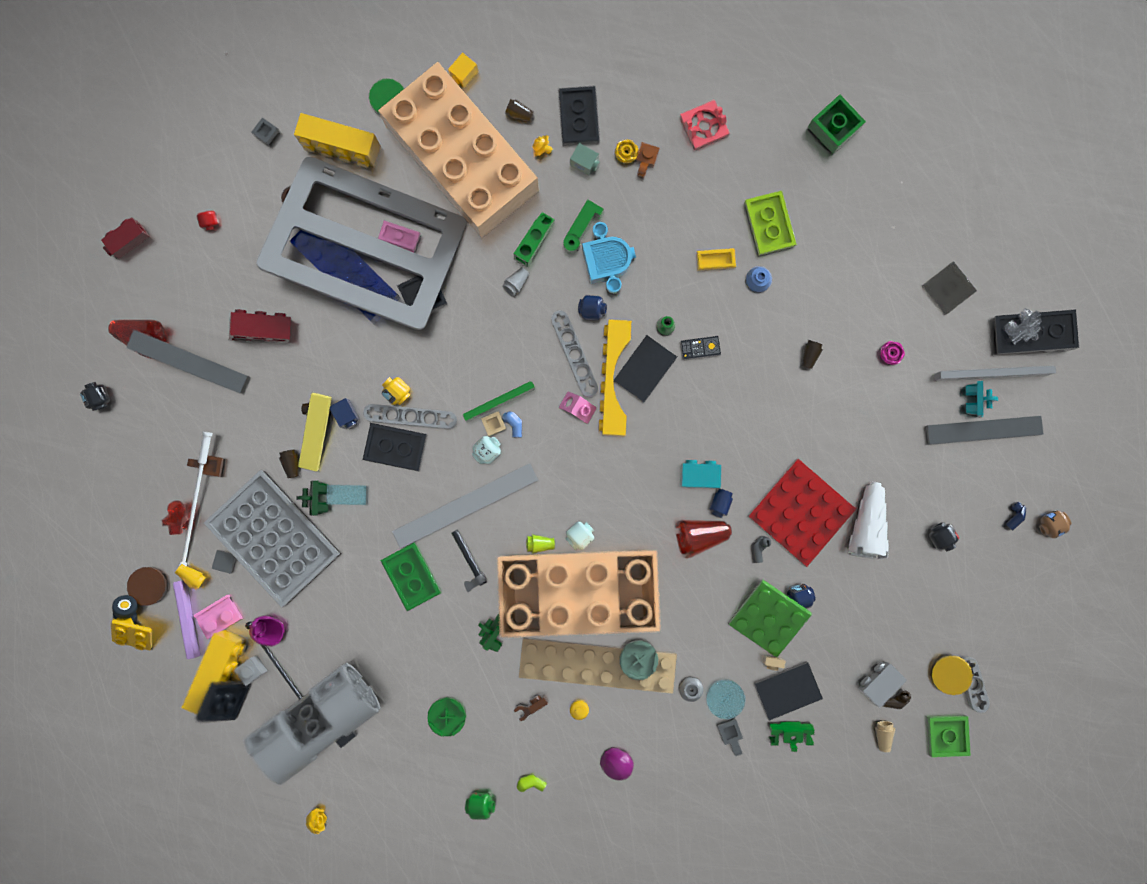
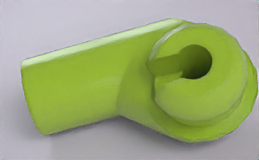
[517,775,547,792]

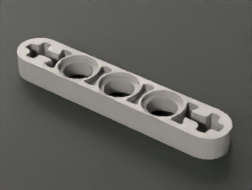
[551,310,598,398]
[363,404,457,429]

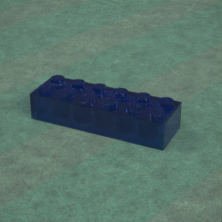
[289,214,401,325]

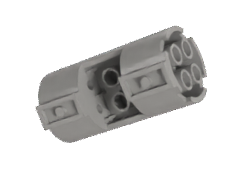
[243,663,381,785]

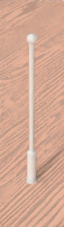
[179,432,213,566]

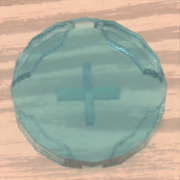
[706,679,745,719]

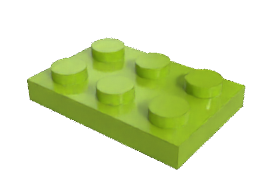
[744,190,797,255]

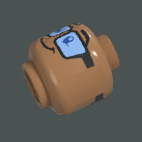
[1039,510,1071,539]

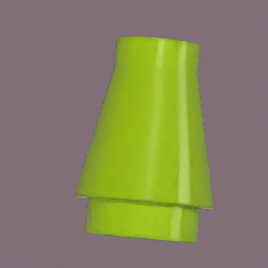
[526,534,555,553]

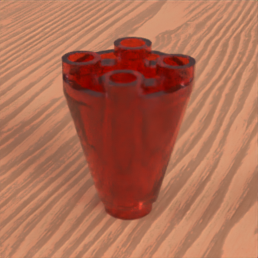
[108,319,167,359]

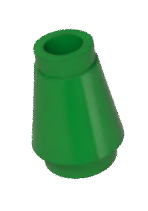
[656,316,675,335]

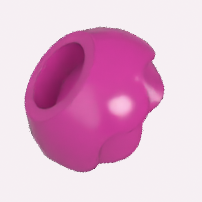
[880,341,905,365]

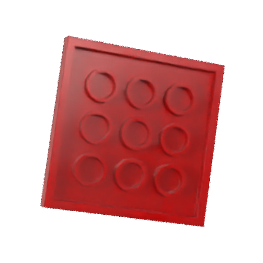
[748,459,856,567]

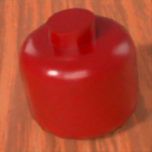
[197,211,218,231]

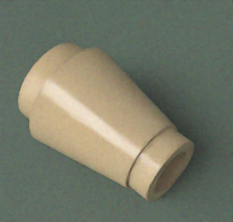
[875,721,895,752]

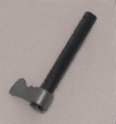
[451,529,487,592]

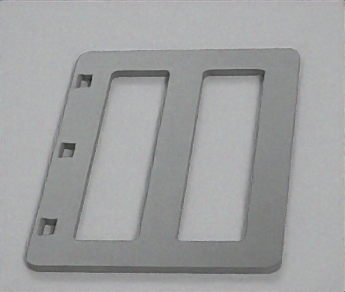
[257,157,466,330]

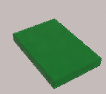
[380,542,442,611]

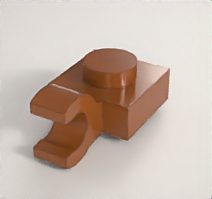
[636,142,660,178]

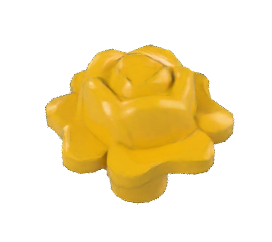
[532,135,552,156]

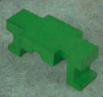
[769,722,815,752]

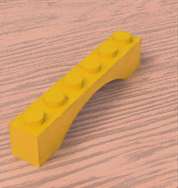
[599,320,632,437]

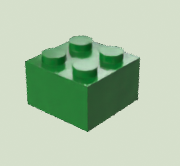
[808,94,866,154]

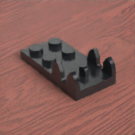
[994,309,1079,354]

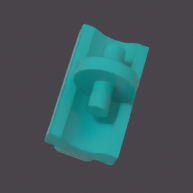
[966,381,998,417]

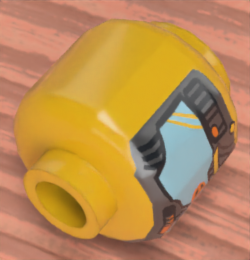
[381,377,410,406]

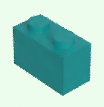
[680,460,721,488]

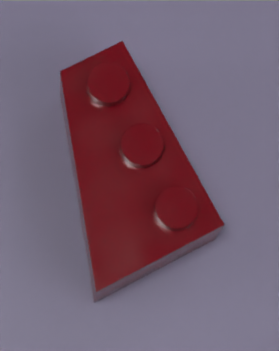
[228,309,291,342]

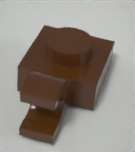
[187,456,224,477]
[514,694,549,721]

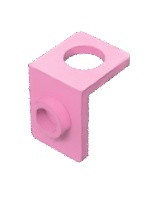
[559,392,596,424]

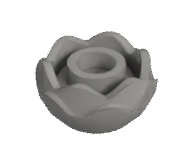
[679,677,703,702]

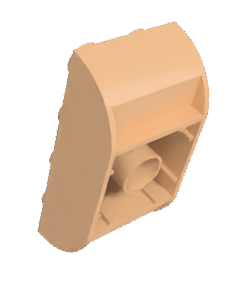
[498,550,660,637]

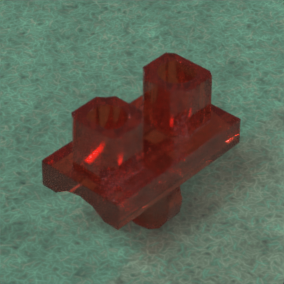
[162,500,191,535]

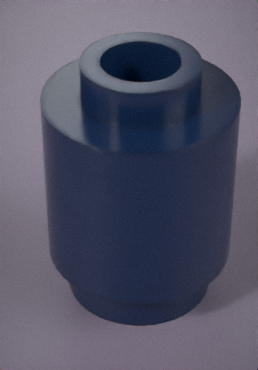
[709,488,733,518]

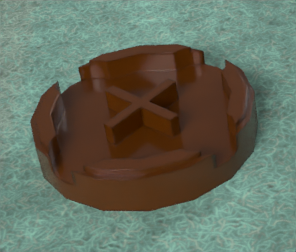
[127,567,167,606]

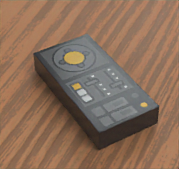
[680,336,721,360]

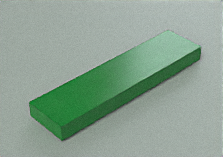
[463,381,535,422]

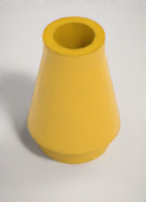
[175,564,206,590]

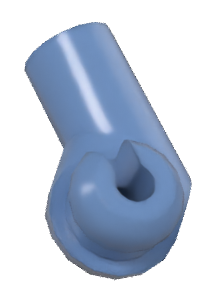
[502,411,522,438]

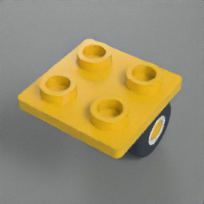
[111,595,152,650]

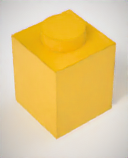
[448,52,478,88]

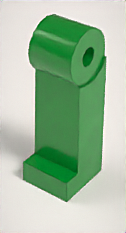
[563,199,604,254]
[513,212,555,267]

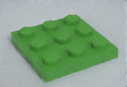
[729,579,812,658]

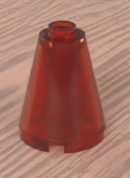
[676,520,732,559]

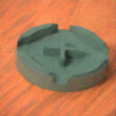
[619,640,658,680]

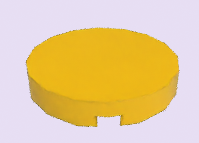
[932,656,973,695]

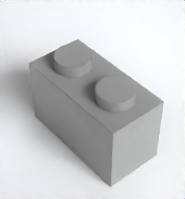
[858,661,907,708]

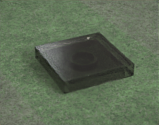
[922,261,977,315]

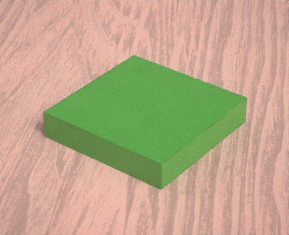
[927,715,971,757]

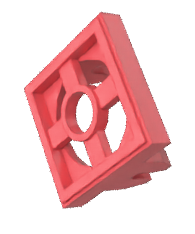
[680,100,730,150]

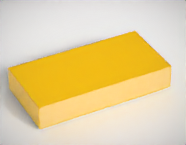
[696,248,736,271]

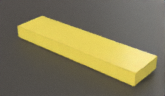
[298,393,332,471]

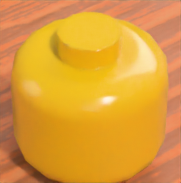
[570,699,589,720]

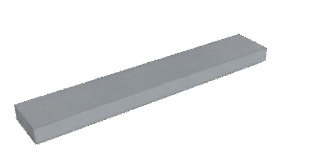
[934,366,1056,381]

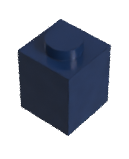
[330,398,360,429]

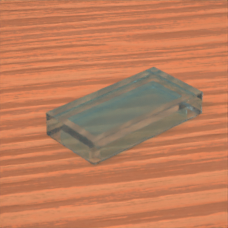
[326,485,366,505]

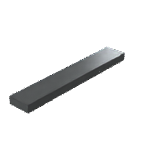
[126,330,247,393]
[926,416,1044,445]

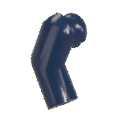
[1006,502,1027,531]

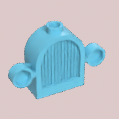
[582,222,636,293]

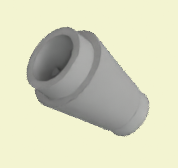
[502,267,529,296]

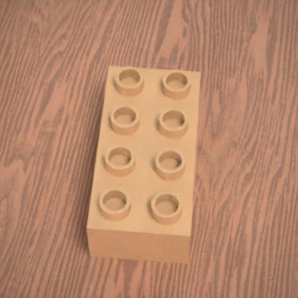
[378,62,539,239]

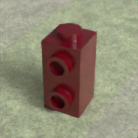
[101,217,150,259]

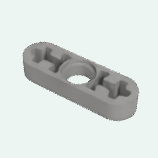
[962,656,990,713]

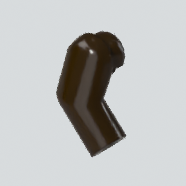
[882,690,911,709]

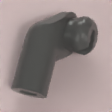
[752,536,771,563]

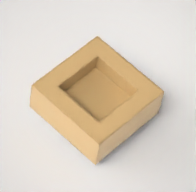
[481,411,506,436]
[762,655,786,671]

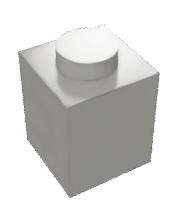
[234,656,267,686]

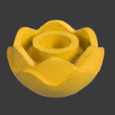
[615,139,638,163]
[306,808,327,834]

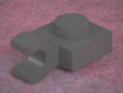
[717,719,743,757]

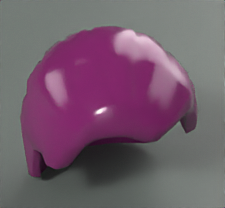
[249,616,285,647]
[600,748,634,781]

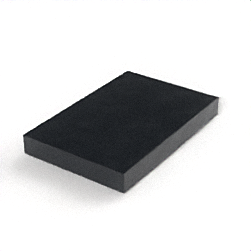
[558,86,600,145]
[613,335,677,403]
[362,423,427,471]
[754,662,823,721]
[195,681,250,723]

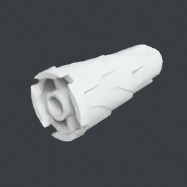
[848,482,889,559]

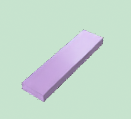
[173,581,200,659]

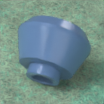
[746,266,772,292]

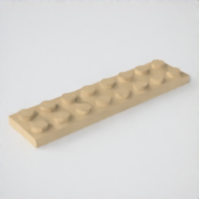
[519,638,677,693]

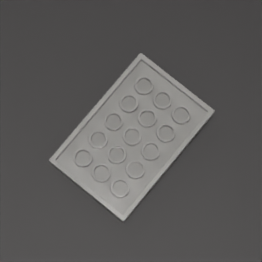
[204,470,340,607]

